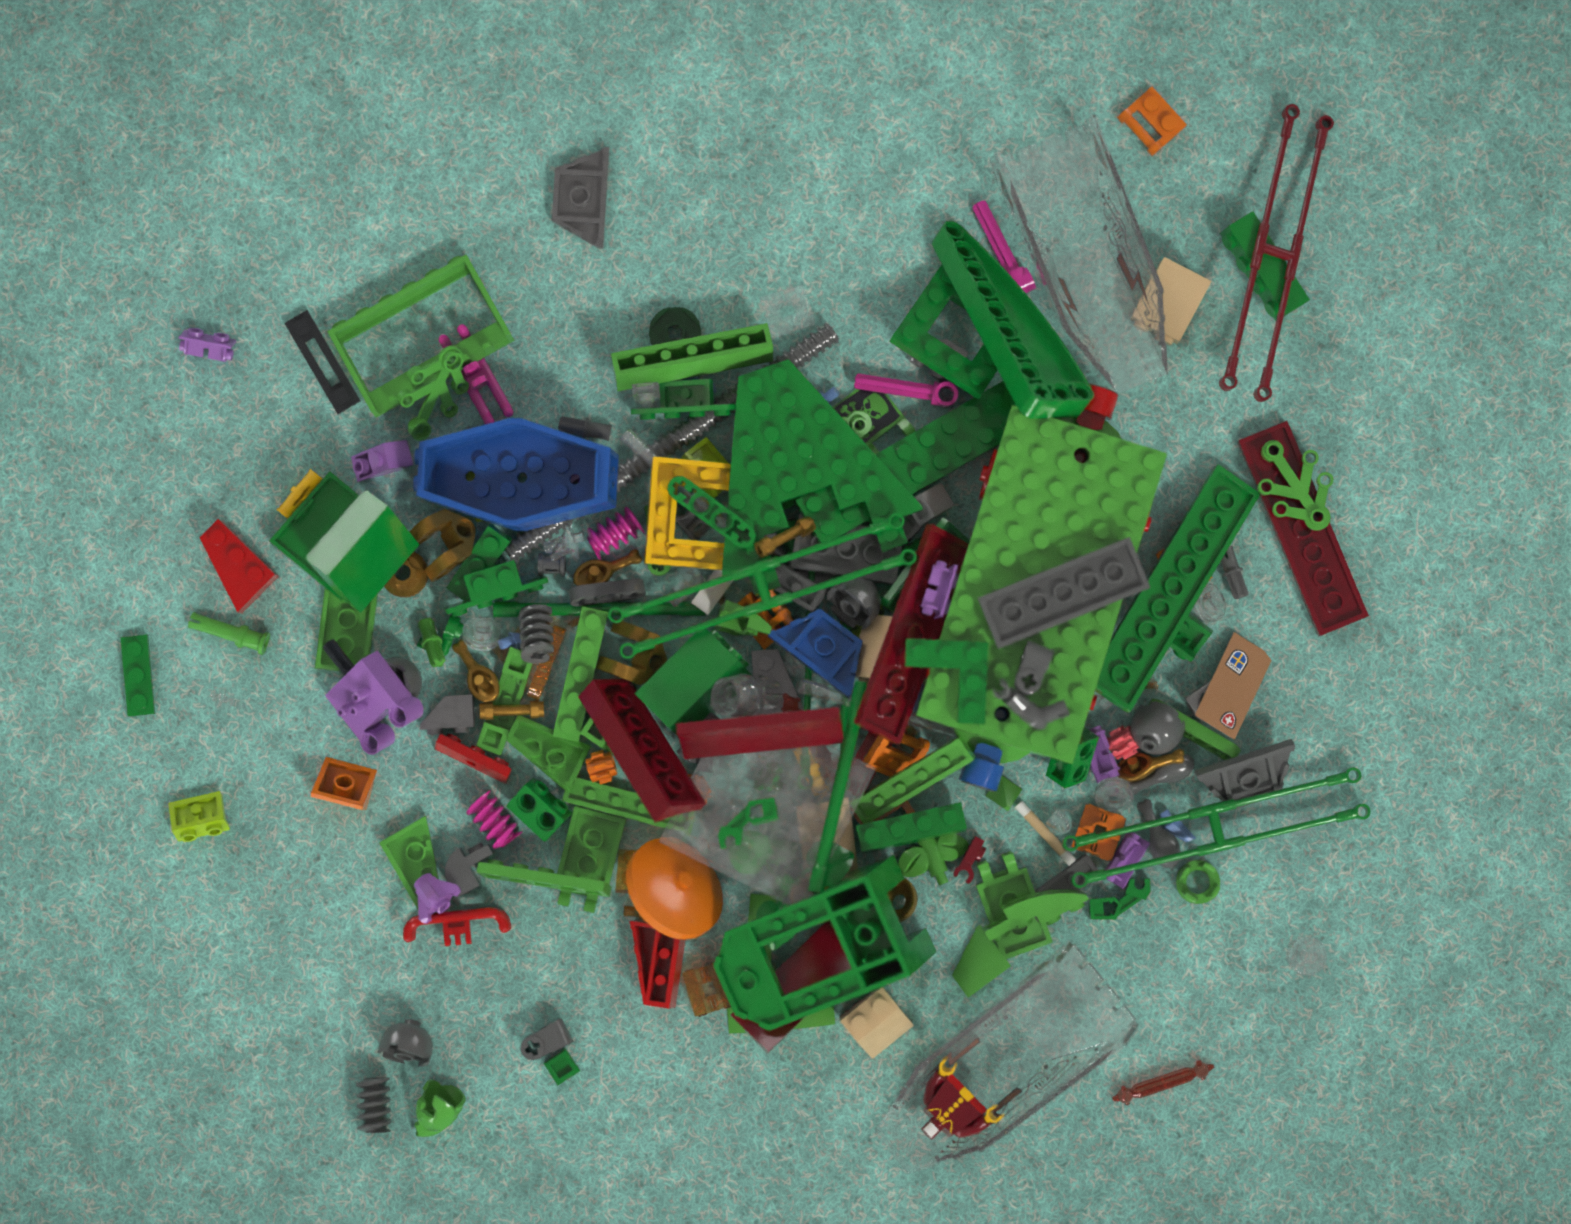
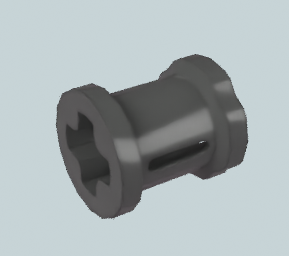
[538,553,566,577]

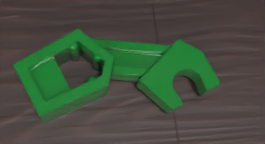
[718,797,779,849]
[1089,878,1151,920]

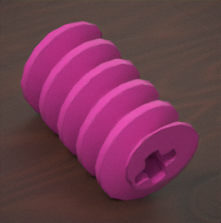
[587,506,645,560]
[466,790,523,849]

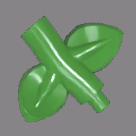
[898,834,969,886]

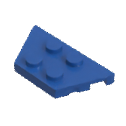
[768,609,862,699]

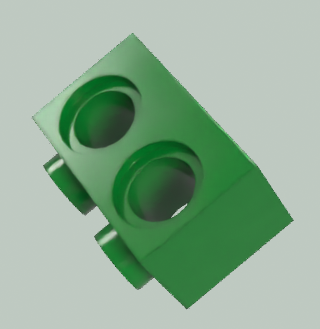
[1046,727,1099,789]
[506,777,572,842]

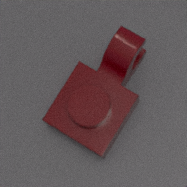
[953,836,986,884]

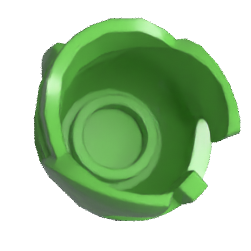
[414,1079,466,1137]

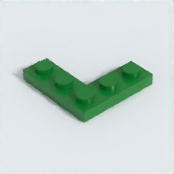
[905,639,988,724]

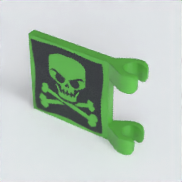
[833,389,915,454]

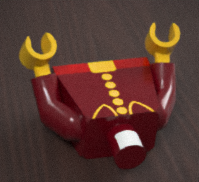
[921,1056,1004,1140]

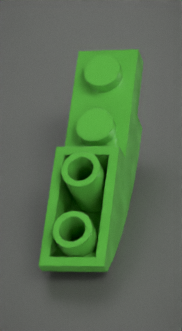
[982,890,1089,942]

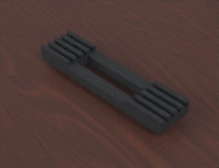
[285,310,361,414]

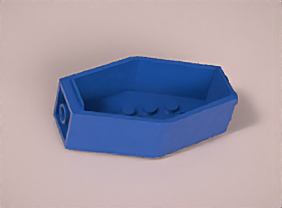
[413,418,619,531]

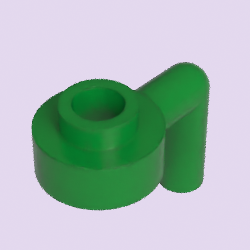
[417,614,465,656]

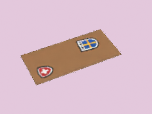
[1195,632,1271,740]

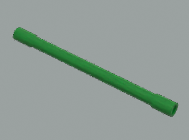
[493,601,706,617]
[807,681,868,894]

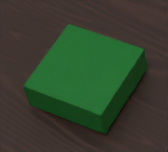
[543,1048,581,1085]

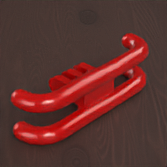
[403,907,511,947]

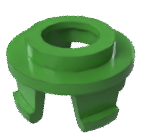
[1176,860,1220,904]

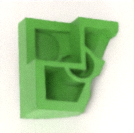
[714,600,772,637]
[952,924,1011,998]

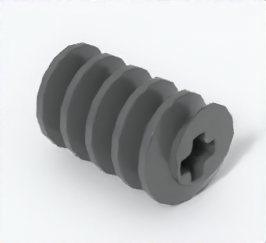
[519,604,554,664]
[356,1077,391,1133]

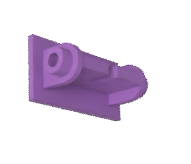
[179,328,236,362]
[921,561,959,619]
[1089,725,1120,783]
[1105,832,1150,889]

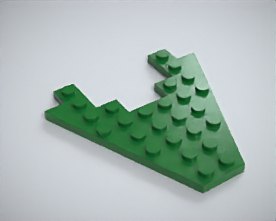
[722,359,923,596]

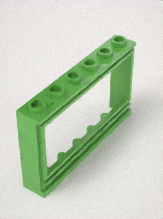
[327,254,515,418]

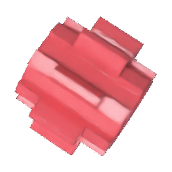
[1107,725,1139,760]

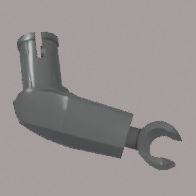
[992,679,1070,730]

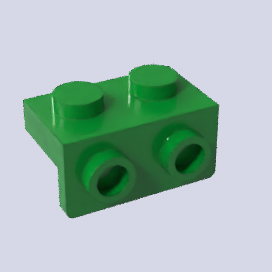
[1170,613,1213,662]

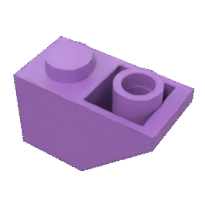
[351,440,413,482]

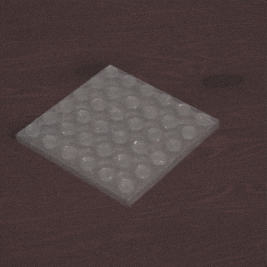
[659,698,876,906]

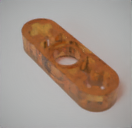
[527,625,567,701]

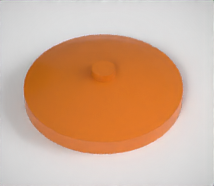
[626,838,723,939]

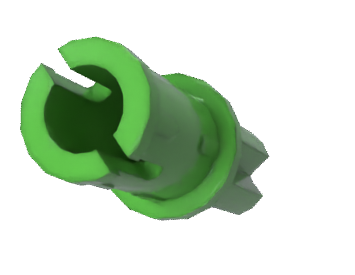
[417,618,446,667]

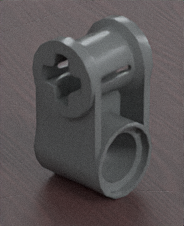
[675,500,713,541]
[1014,641,1054,696]
[521,1018,574,1060]

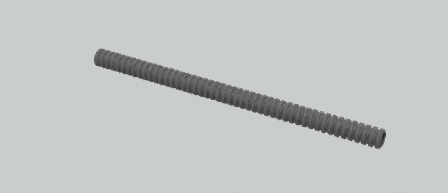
[505,323,839,563]

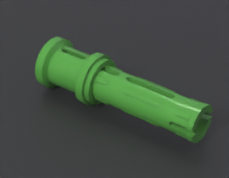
[188,612,270,655]

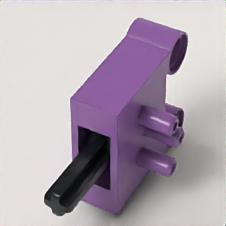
[323,639,424,755]

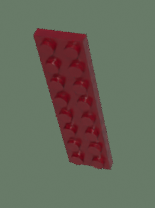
[1237,421,1369,637]
[853,524,969,744]

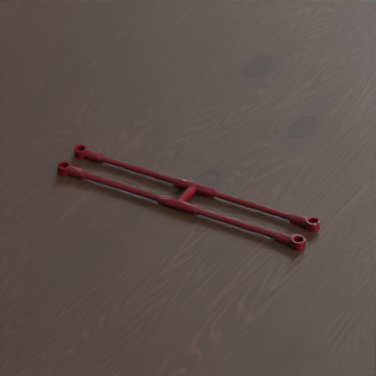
[1219,104,1334,402]

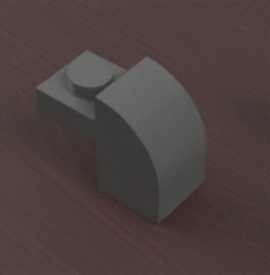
[445,842,495,898]

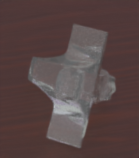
[544,520,585,562]

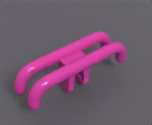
[438,324,514,425]

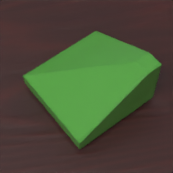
[986,776,1022,811]

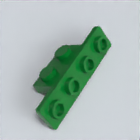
[631,379,736,420]
[443,559,548,617]

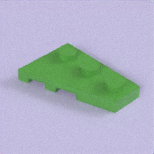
[506,715,591,794]
[379,816,439,909]

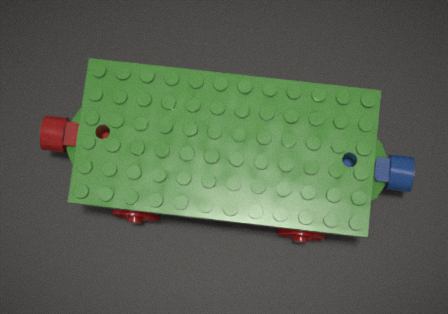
[916,383,1168,792]

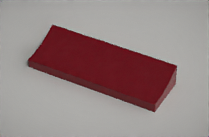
[578,679,706,823]
[676,707,844,760]
[730,920,851,1054]

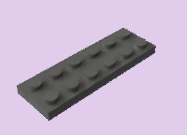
[977,537,1150,649]

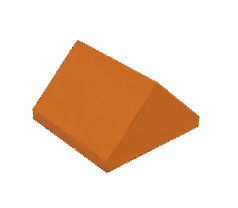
[310,757,377,810]

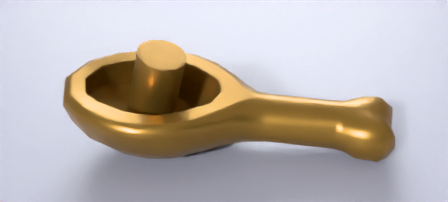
[573,549,642,586]
[452,639,500,703]
[1117,749,1185,782]

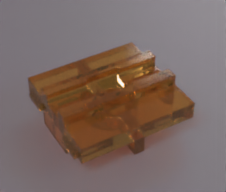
[682,962,731,1017]

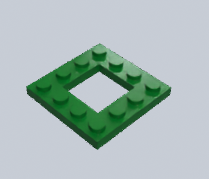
[889,264,998,400]

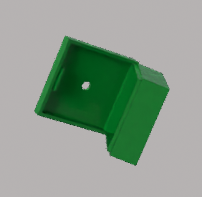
[269,471,420,613]

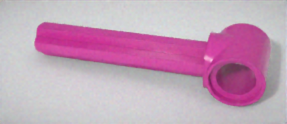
[972,200,1036,293]
[854,373,958,408]

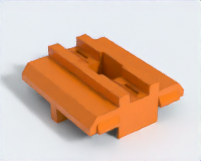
[1071,804,1126,861]

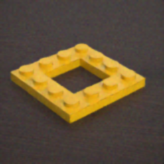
[644,457,731,571]

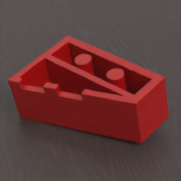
[199,519,279,614]
[629,920,686,1009]

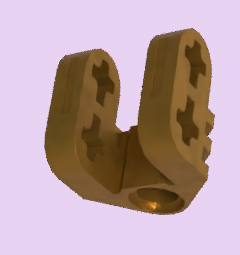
[409,509,476,582]
[596,619,667,685]

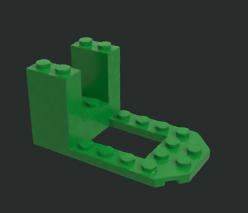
[713,854,937,1031]

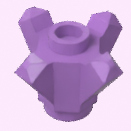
[414,873,461,924]

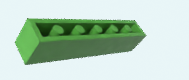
[611,323,773,391]

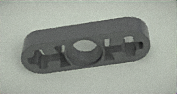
[568,578,646,606]

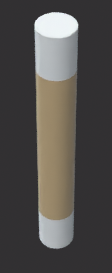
[1014,801,1076,866]

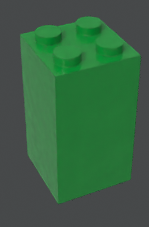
[635,628,752,736]

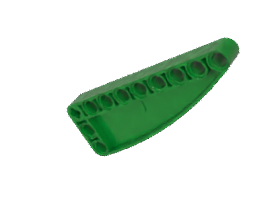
[932,220,1094,419]

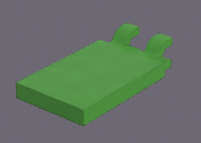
[557,806,626,913]
[975,851,1053,959]

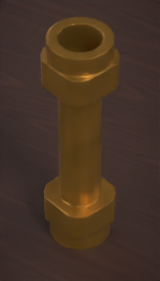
[754,516,816,558]
[479,700,544,720]

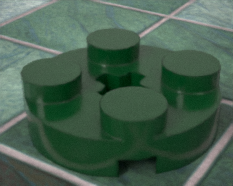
[649,307,702,345]

